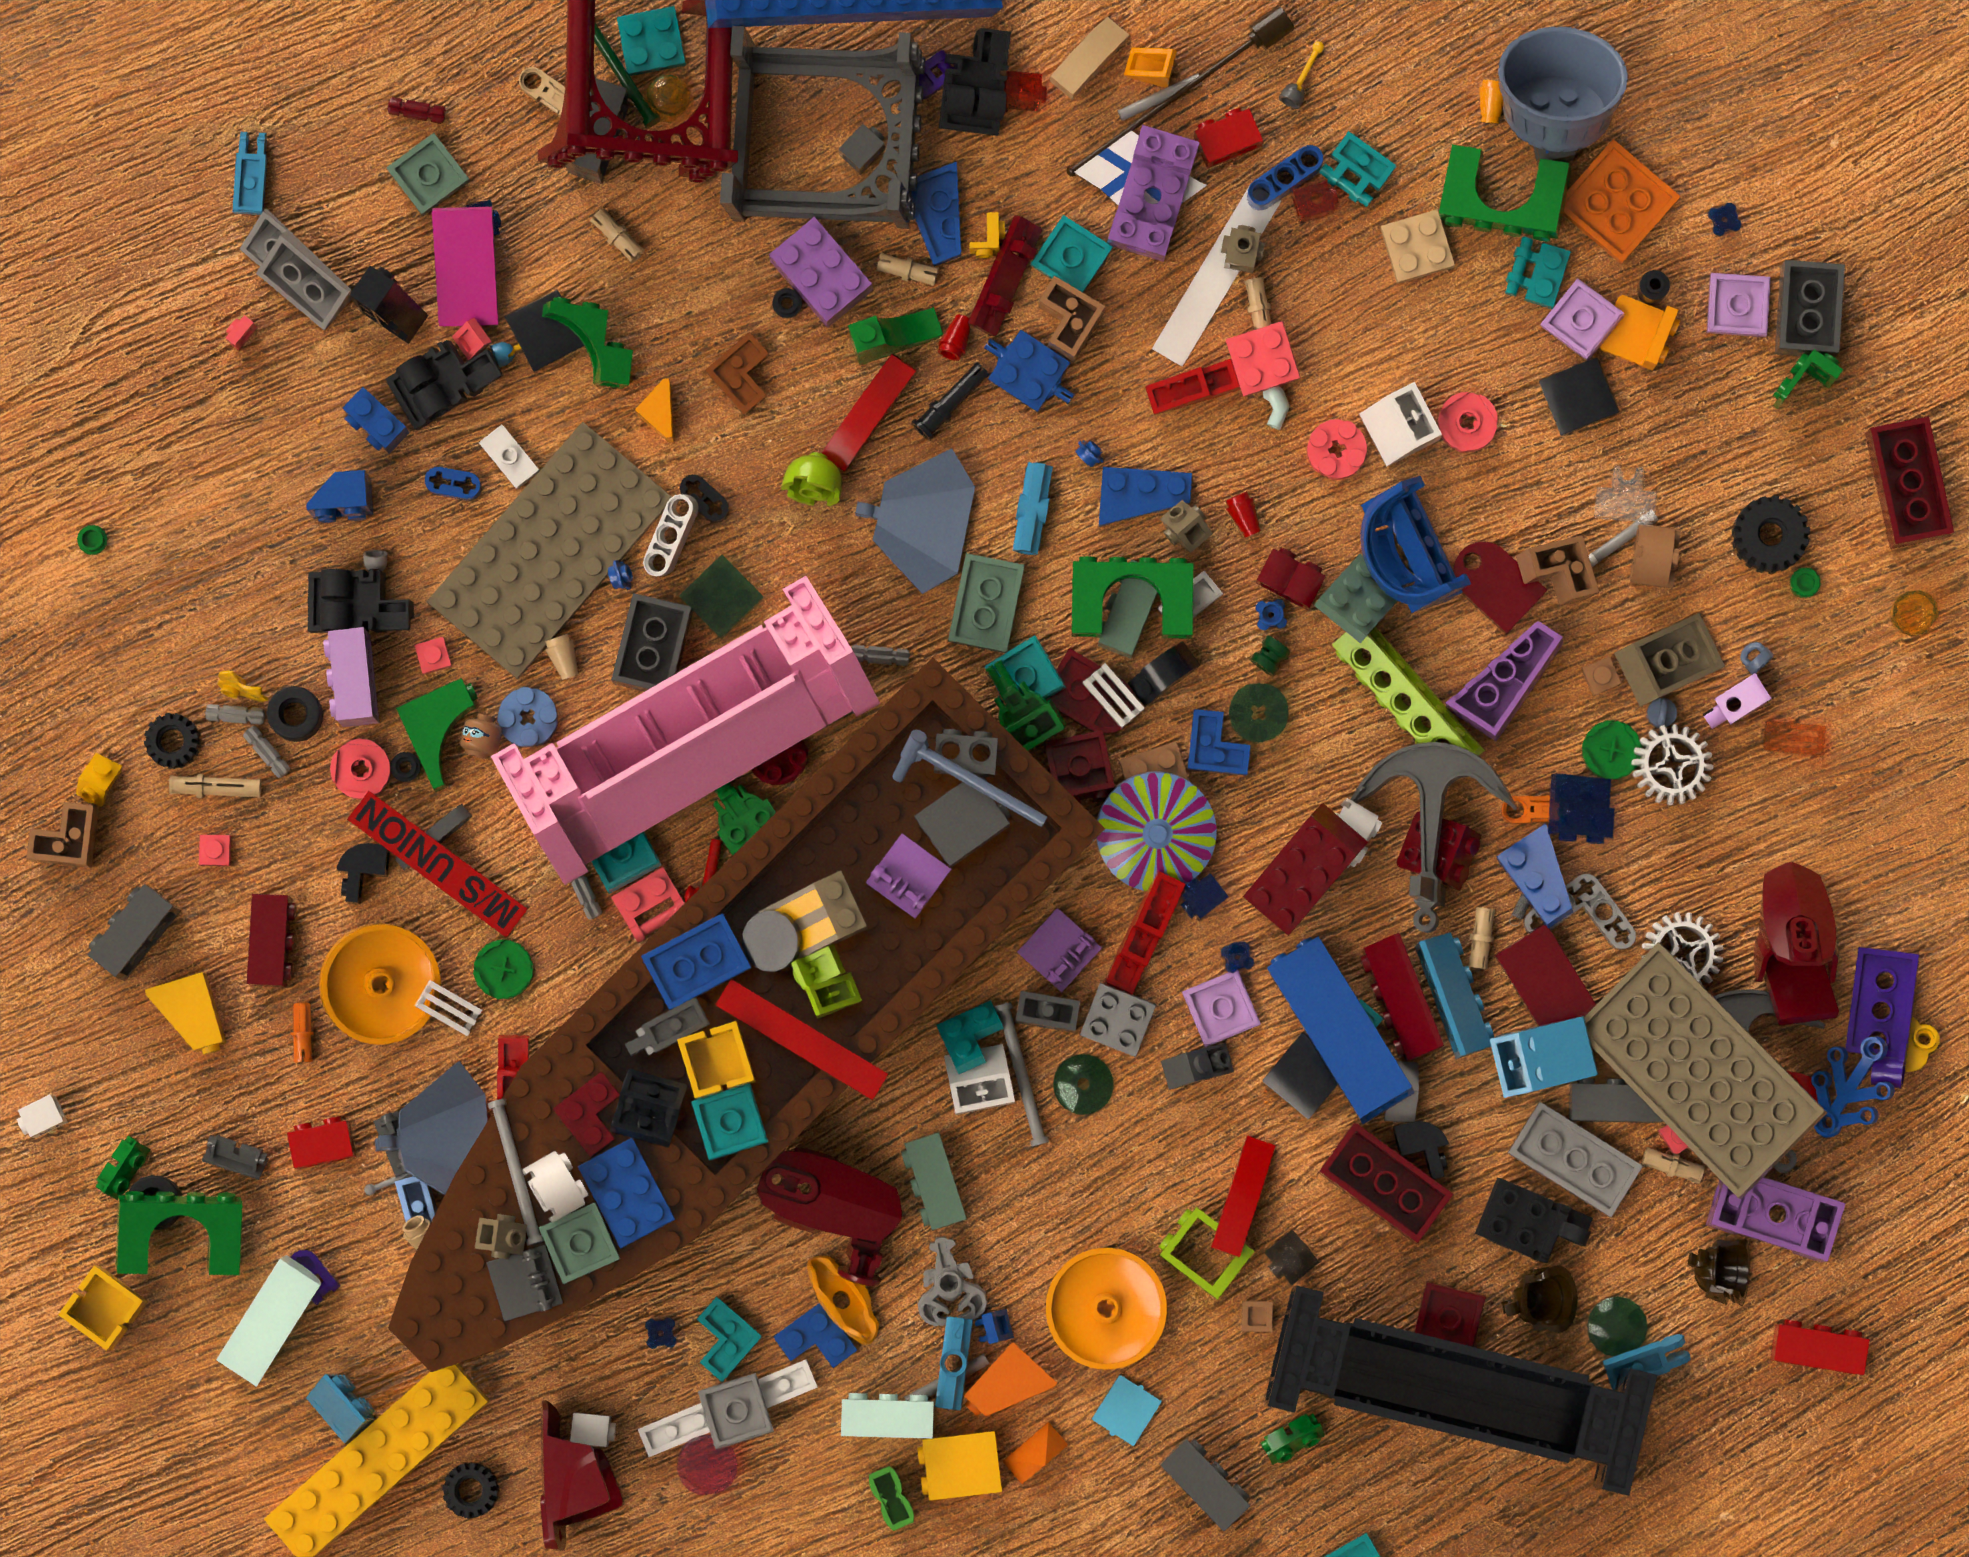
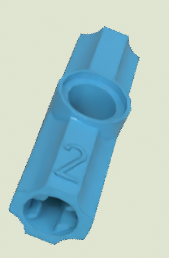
[1013,462,1053,555]
[935,1316,973,1411]

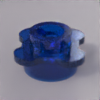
[1708,203,1741,236]
[1221,942,1254,973]
[645,1318,677,1349]

